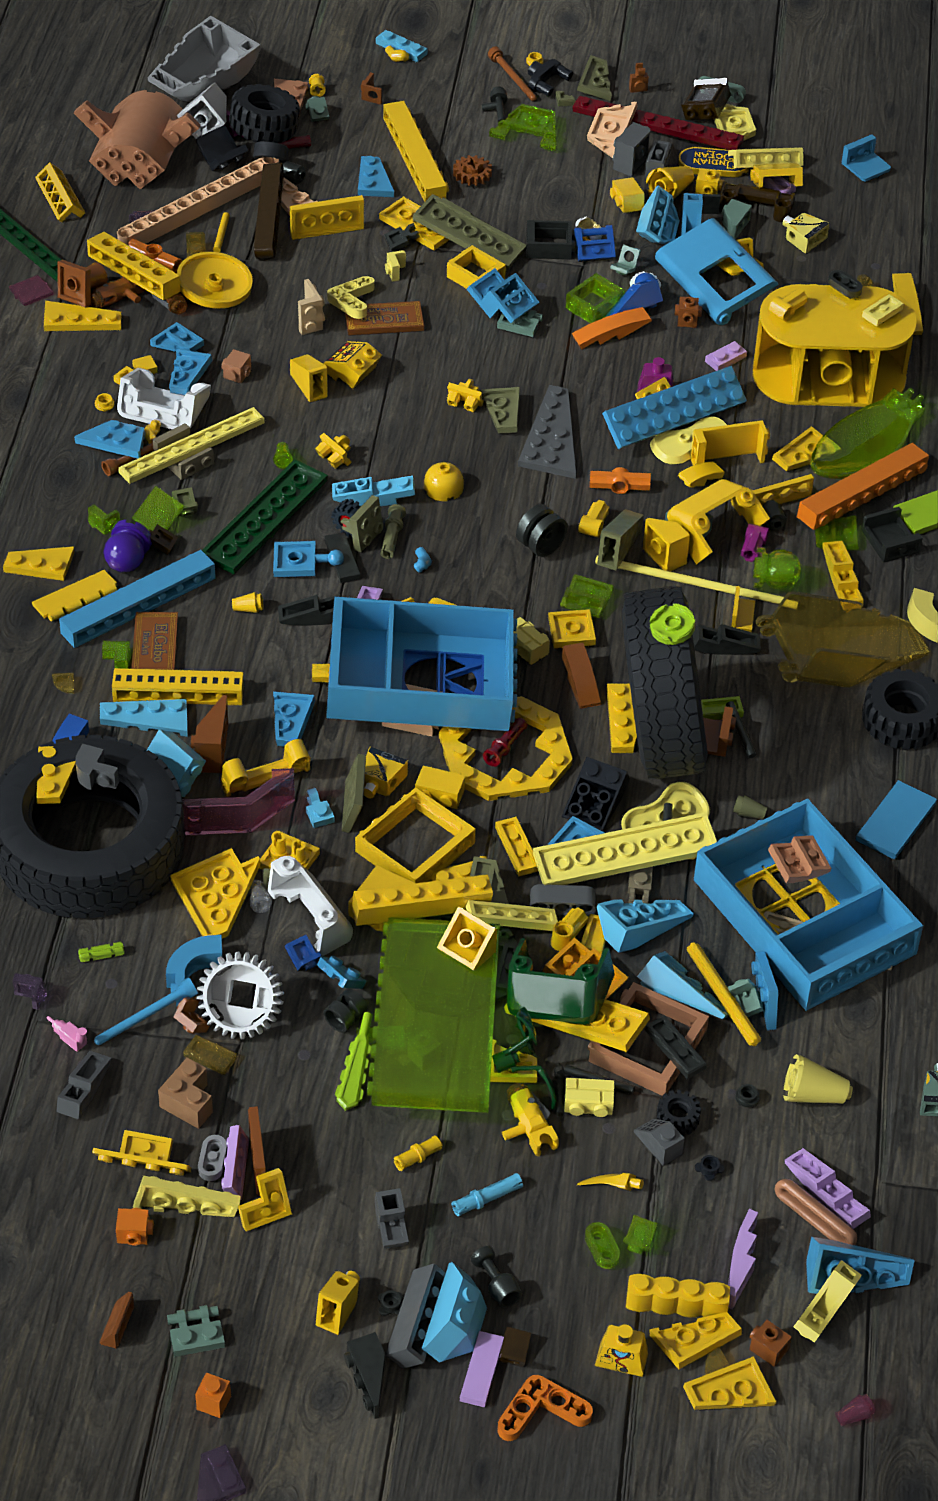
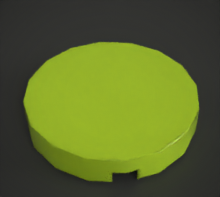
[650,604,695,645]

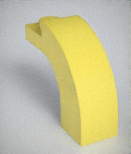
[907,588,938,643]
[794,1260,862,1342]

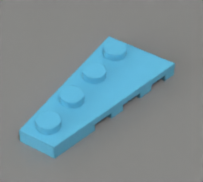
[100,699,188,737]

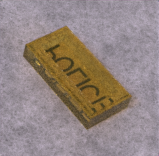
[183,1035,237,1075]

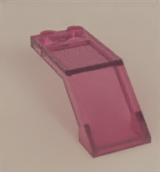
[182,768,295,835]

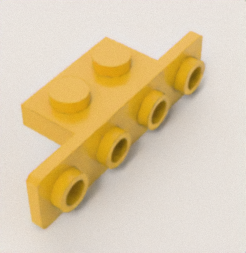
[92,1130,192,1176]

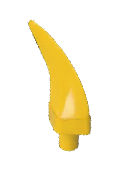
[577,1173,644,1191]

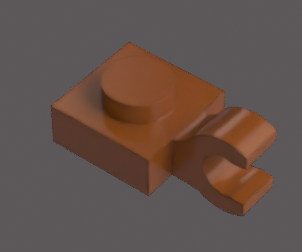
[629,63,649,93]

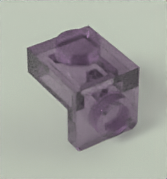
[12,973,47,1010]

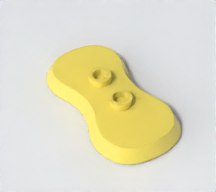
[650,417,727,464]
[621,782,710,830]

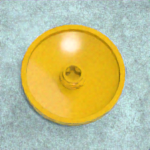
[177,252,253,308]

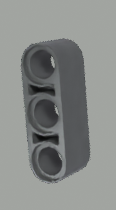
[530,884,596,916]

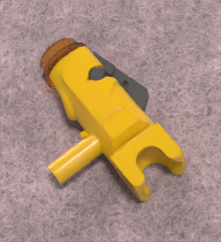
[502,1083,559,1156]

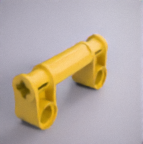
[221,739,311,797]

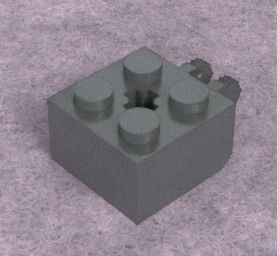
[612,122,650,177]

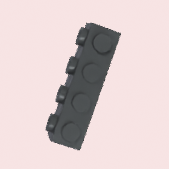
[385,1264,446,1369]

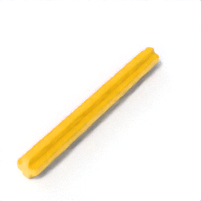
[687,942,761,1047]

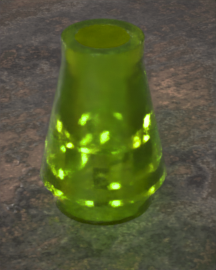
[273,442,293,469]

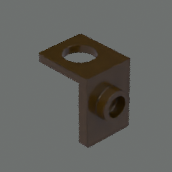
[498,1327,531,1367]

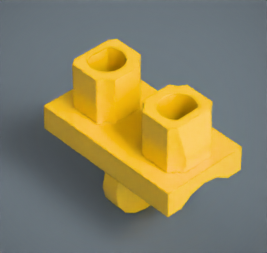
[447,379,484,412]
[315,433,352,469]

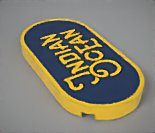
[678,147,750,177]

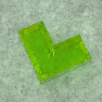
[102,641,130,669]

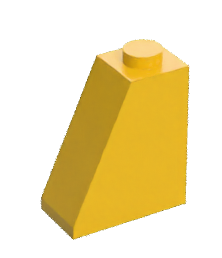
[290,354,327,402]

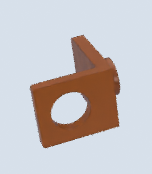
[361,72,382,104]

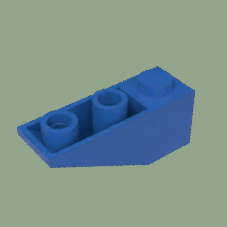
[606,278,663,317]

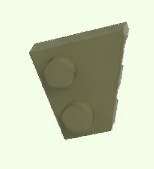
[470,856,509,904]

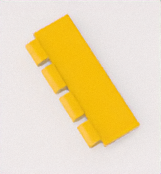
[32,570,117,622]

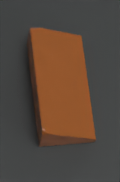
[100,1292,134,1349]

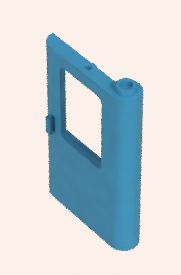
[655,218,779,325]

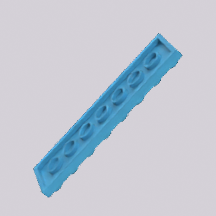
[602,366,747,449]

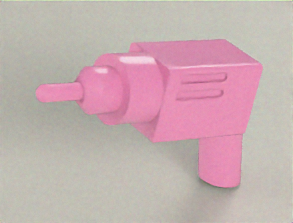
[47,1016,87,1052]

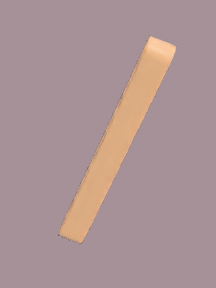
[117,157,279,245]

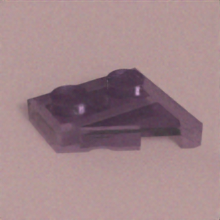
[197,1444,246,1501]

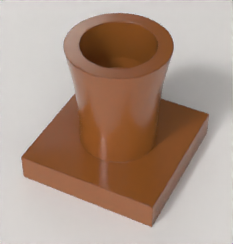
[58,260,108,307]

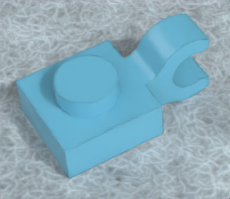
[306,788,335,828]

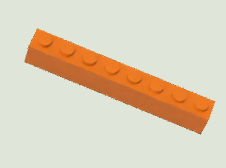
[797,443,929,530]

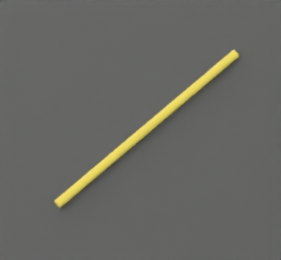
[595,555,798,608]

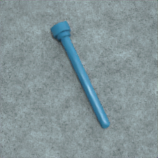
[94,977,198,1045]

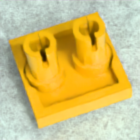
[259,831,320,870]

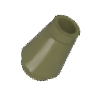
[733,795,767,820]

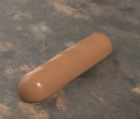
[775,1179,857,1245]

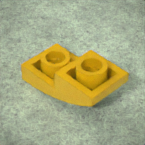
[678,462,725,488]

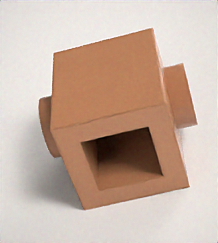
[221,349,251,383]

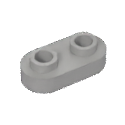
[198,1135,227,1181]

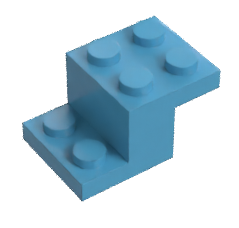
[467,268,539,323]

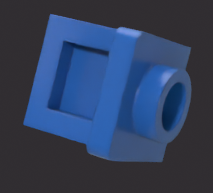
[284,935,322,971]

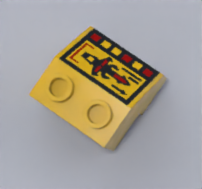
[324,341,382,389]

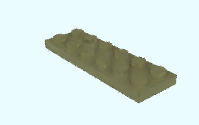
[413,194,527,271]

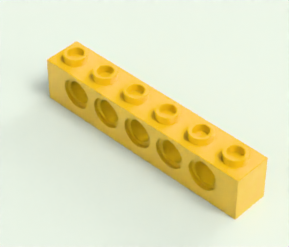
[87,232,181,300]

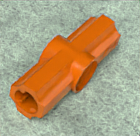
[128,239,182,273]
[590,467,651,494]

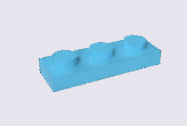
[376,30,428,62]

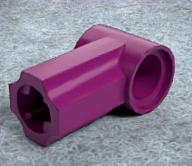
[741,523,769,562]

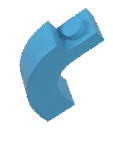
[681,193,703,235]
[166,935,222,1006]

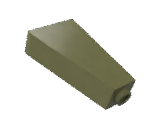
[597,509,644,570]

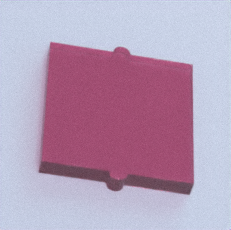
[9,275,53,306]

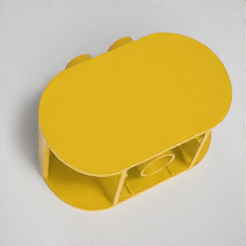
[752,284,917,407]

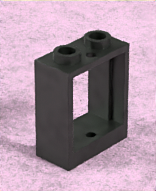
[526,220,575,259]

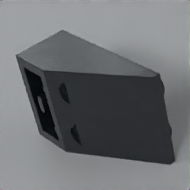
[561,757,630,832]

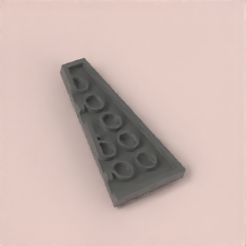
[518,385,576,479]

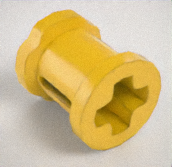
[309,74,326,97]

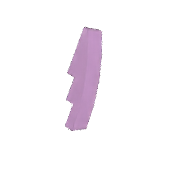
[785,1148,871,1229]
[728,1209,758,1309]

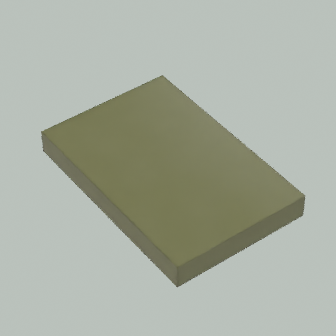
[342,754,366,833]

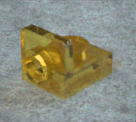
[186,232,206,257]

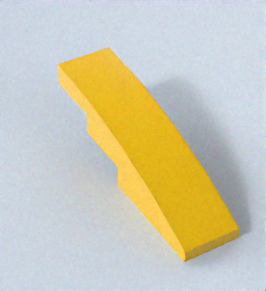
[892,273,923,335]
[822,541,864,609]

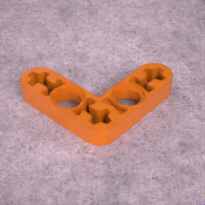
[498,1375,593,1441]

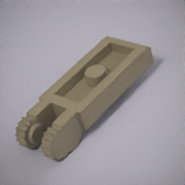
[628,866,653,903]

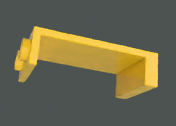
[691,420,770,466]

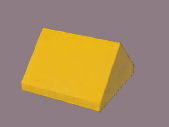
[437,906,497,970]

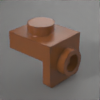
[174,997,211,1034]

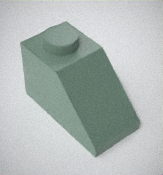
[722,199,752,239]

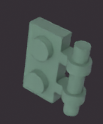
[497,310,543,337]
[167,1305,225,1357]

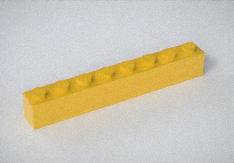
[383,101,449,202]

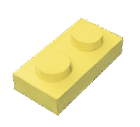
[862,294,904,326]

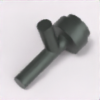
[482,86,508,124]

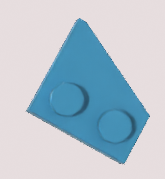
[150,322,204,352]
[317,956,367,989]

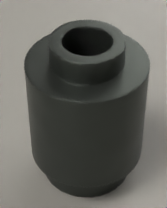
[282,161,306,184]
[763,500,786,530]

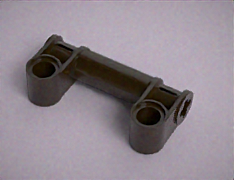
[719,181,795,222]

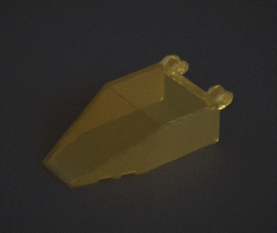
[756,591,930,687]

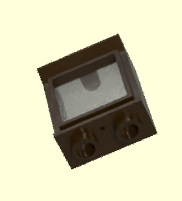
[681,78,731,120]

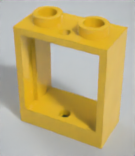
[447,245,506,289]

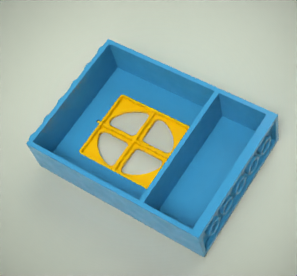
[694,799,923,1011]

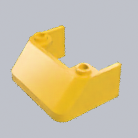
[667,479,770,565]

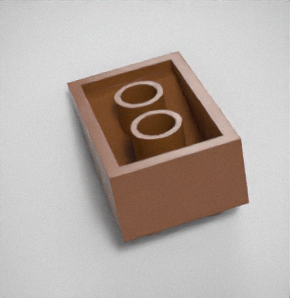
[191,695,229,773]

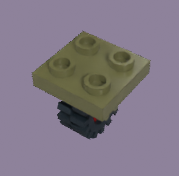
[331,495,383,552]

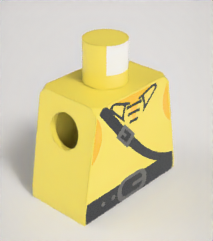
[782,213,829,254]

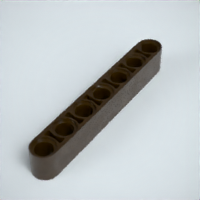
[254,163,284,259]

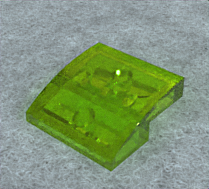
[815,516,859,550]
[560,574,614,618]

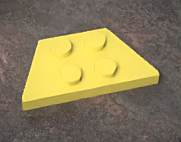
[714,104,756,140]

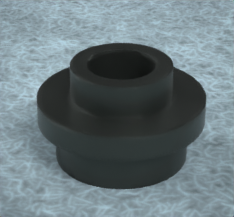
[735,1084,759,1107]

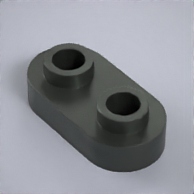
[828,270,863,299]

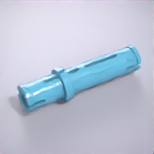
[451,1173,523,1217]

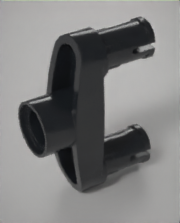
[528,59,573,97]

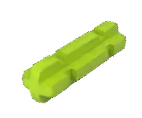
[78,942,124,962]

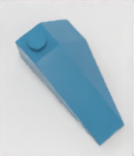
[806,1237,915,1294]

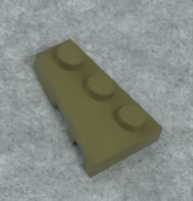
[577,55,612,101]
[481,387,520,433]

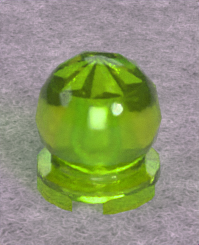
[753,547,802,590]

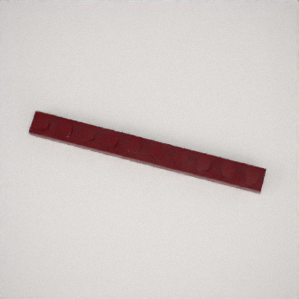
[573,96,744,150]

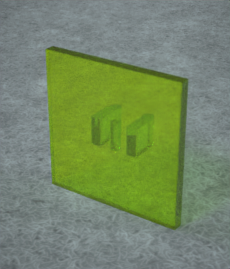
[132,486,185,531]

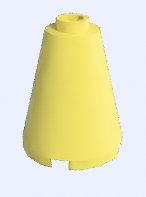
[783,1054,853,1104]

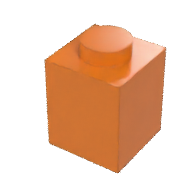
[195,1373,231,1418]

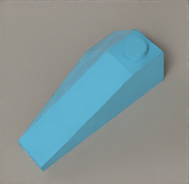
[597,900,694,953]
[637,951,729,1019]

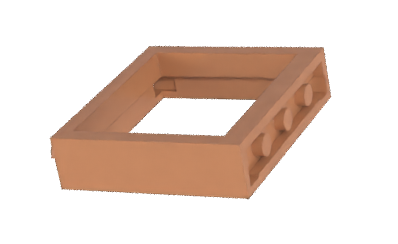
[588,982,709,1096]

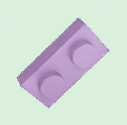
[705,341,747,371]

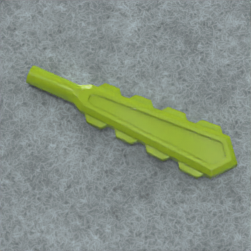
[335,1012,373,1111]

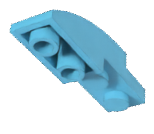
[332,475,415,506]

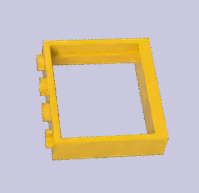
[355,787,476,883]

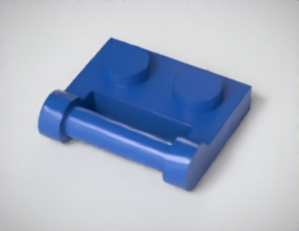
[574,225,616,261]

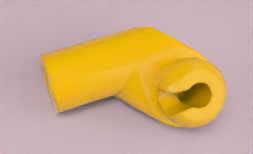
[385,46,409,62]
[145,419,161,444]

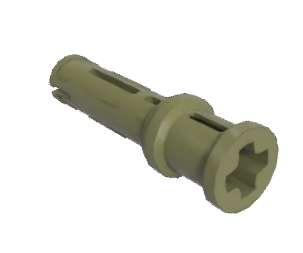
[381,504,406,559]

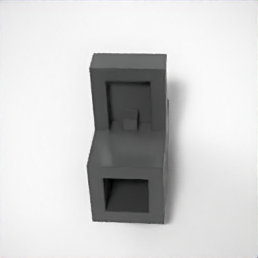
[75,744,119,790]
[375,1188,409,1249]

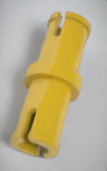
[394,1135,442,1171]

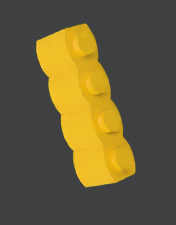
[626,1274,730,1318]

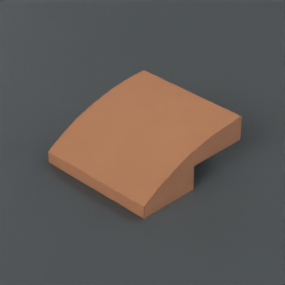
[768,835,832,884]

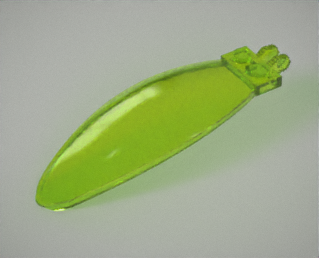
[810,388,925,479]

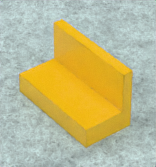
[731,586,755,632]

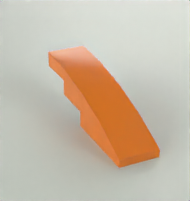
[572,307,652,350]

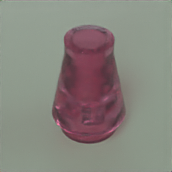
[835,1394,876,1427]

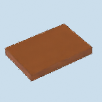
[248,1106,266,1196]

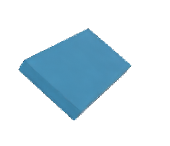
[856,780,937,860]

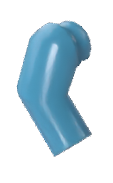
[414,547,432,573]

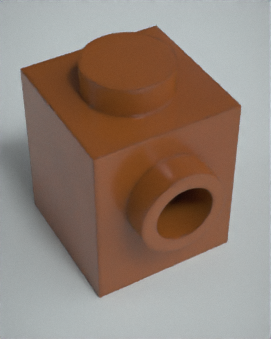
[750,1320,792,1367]

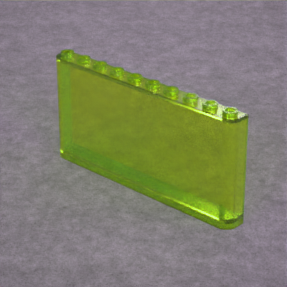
[367,917,500,1113]

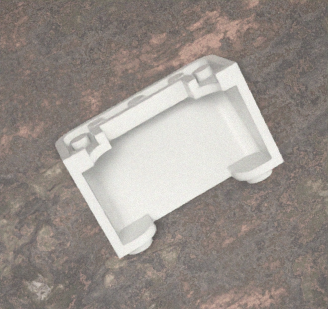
[117,368,211,429]
[268,856,353,957]

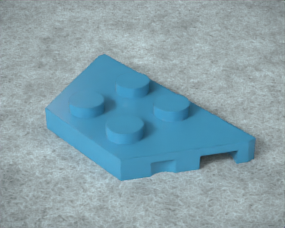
[74,420,145,459]

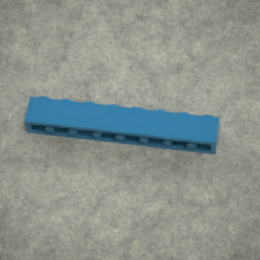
[59,550,215,648]

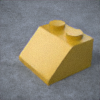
[643,518,690,572]

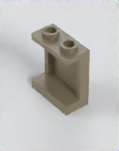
[153,423,214,480]

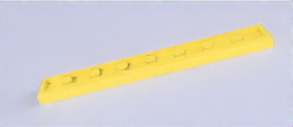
[118,407,265,484]

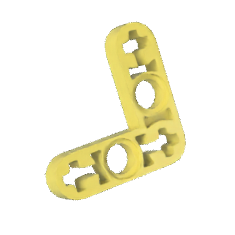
[327,276,375,319]

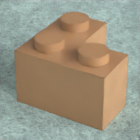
[158,1058,213,1129]

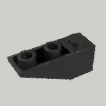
[344,1332,385,1419]

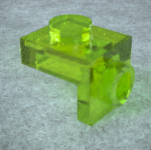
[88,504,120,535]
[623,1215,658,1254]

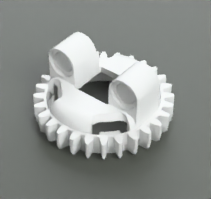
[196,951,284,1039]

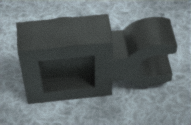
[384,223,419,252]

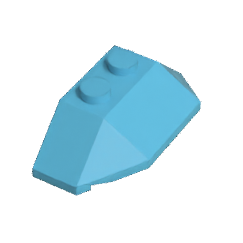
[636,185,679,245]
[422,1262,487,1362]

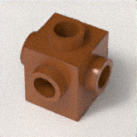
[675,297,702,328]

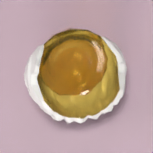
[575,217,602,241]

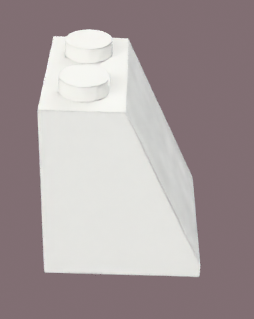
[177,82,226,139]

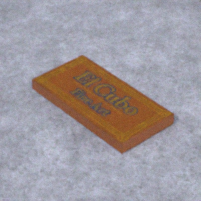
[345,301,424,335]
[131,612,178,670]

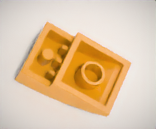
[542,937,628,1000]

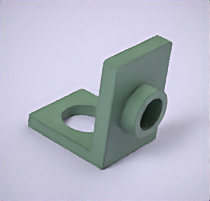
[610,245,641,275]

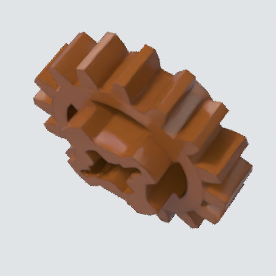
[453,155,492,186]

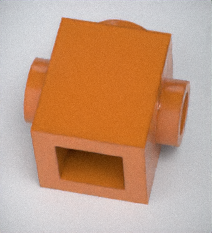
[116,1208,154,1246]

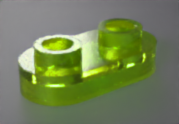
[585,1222,620,1269]

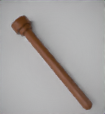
[488,46,537,101]
[101,443,153,476]

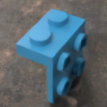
[841,134,891,181]

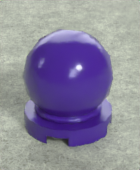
[104,520,152,572]

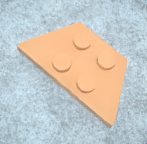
[587,102,638,158]

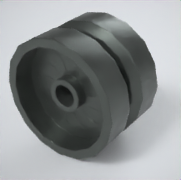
[516,504,568,557]

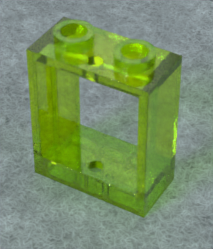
[565,273,625,323]

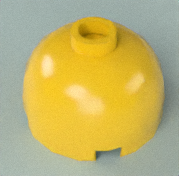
[424,462,464,501]

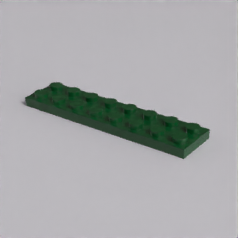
[202,459,328,574]

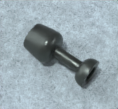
[471,1246,522,1308]

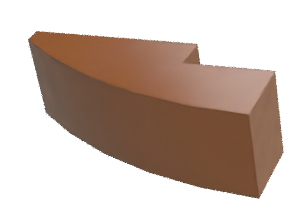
[562,643,601,709]

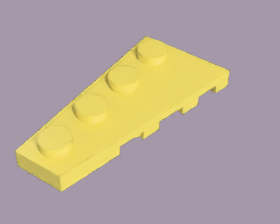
[133,1176,241,1217]

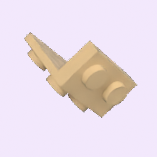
[298,279,325,335]

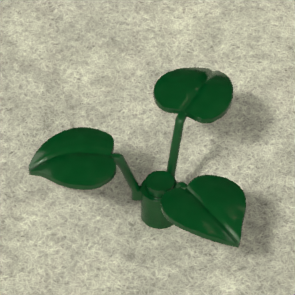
[492,1007,556,1111]

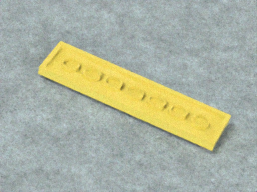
[533,812,717,885]

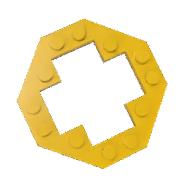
[439,696,573,801]

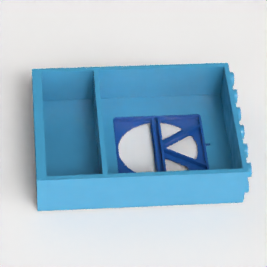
[326,597,517,731]

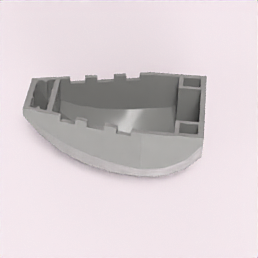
[148,16,261,102]

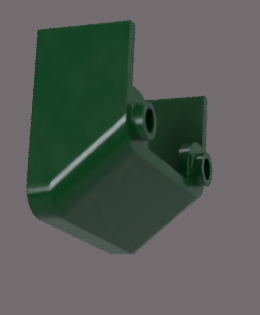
[507,938,615,1024]

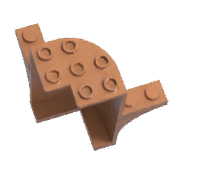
[74,90,201,189]

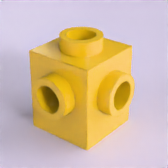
[695,169,723,194]

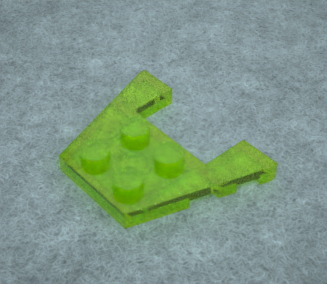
[489,104,556,151]

